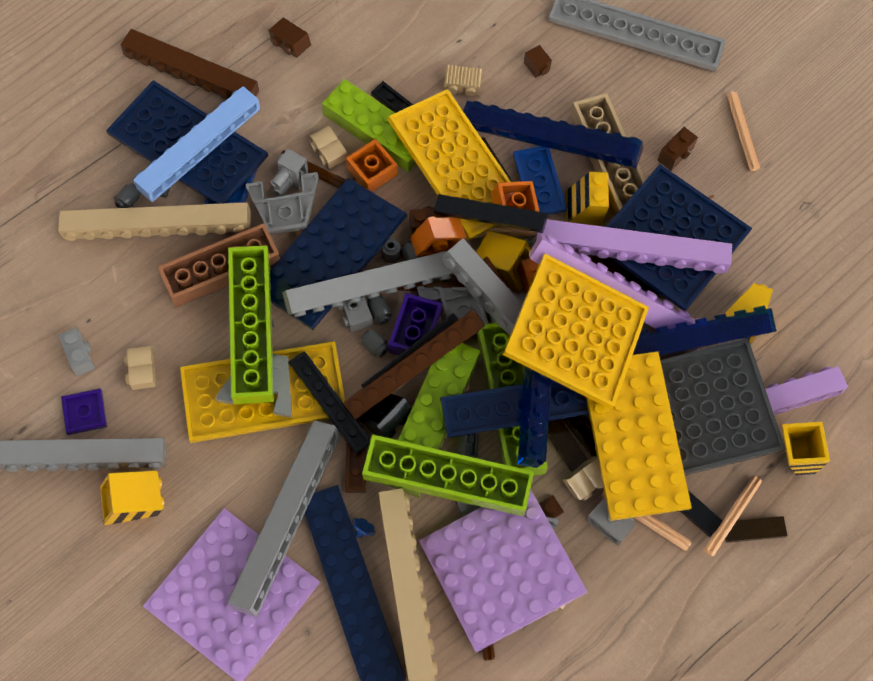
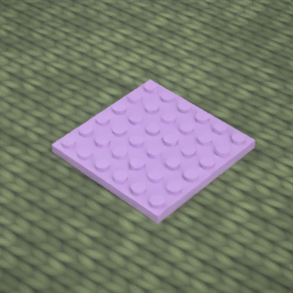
[419,489,587,653]
[143,508,320,681]

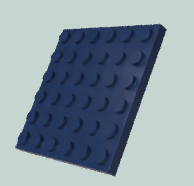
[606,164,752,312]

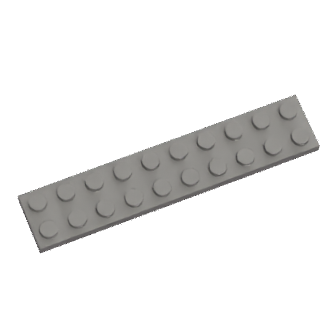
[548,0,726,72]

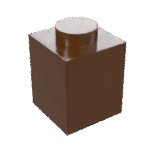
[524,45,552,78]

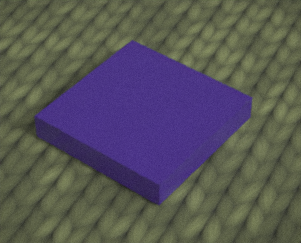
[61,388,107,435]

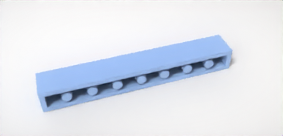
[133,86,260,202]

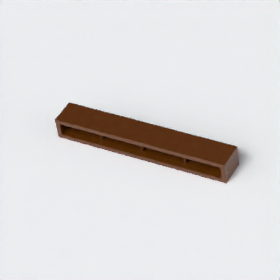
[120,29,259,99]
[343,309,485,419]

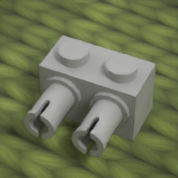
[271,149,309,197]

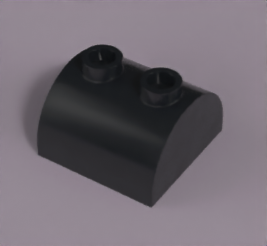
[359,394,412,438]

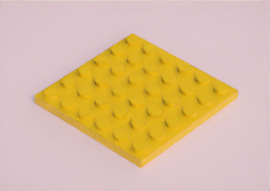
[502,253,649,409]

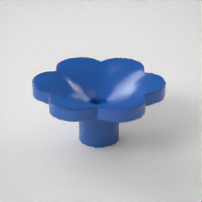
[353,518,375,538]

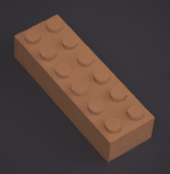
[158,223,280,308]

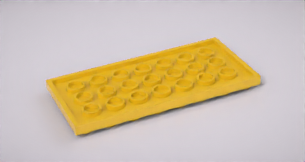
[387,89,511,241]
[180,341,345,443]
[586,352,692,521]

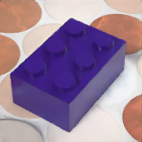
[388,293,443,355]

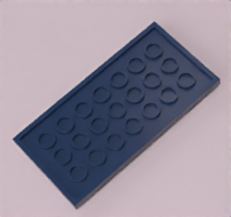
[106,80,268,204]
[270,178,407,330]

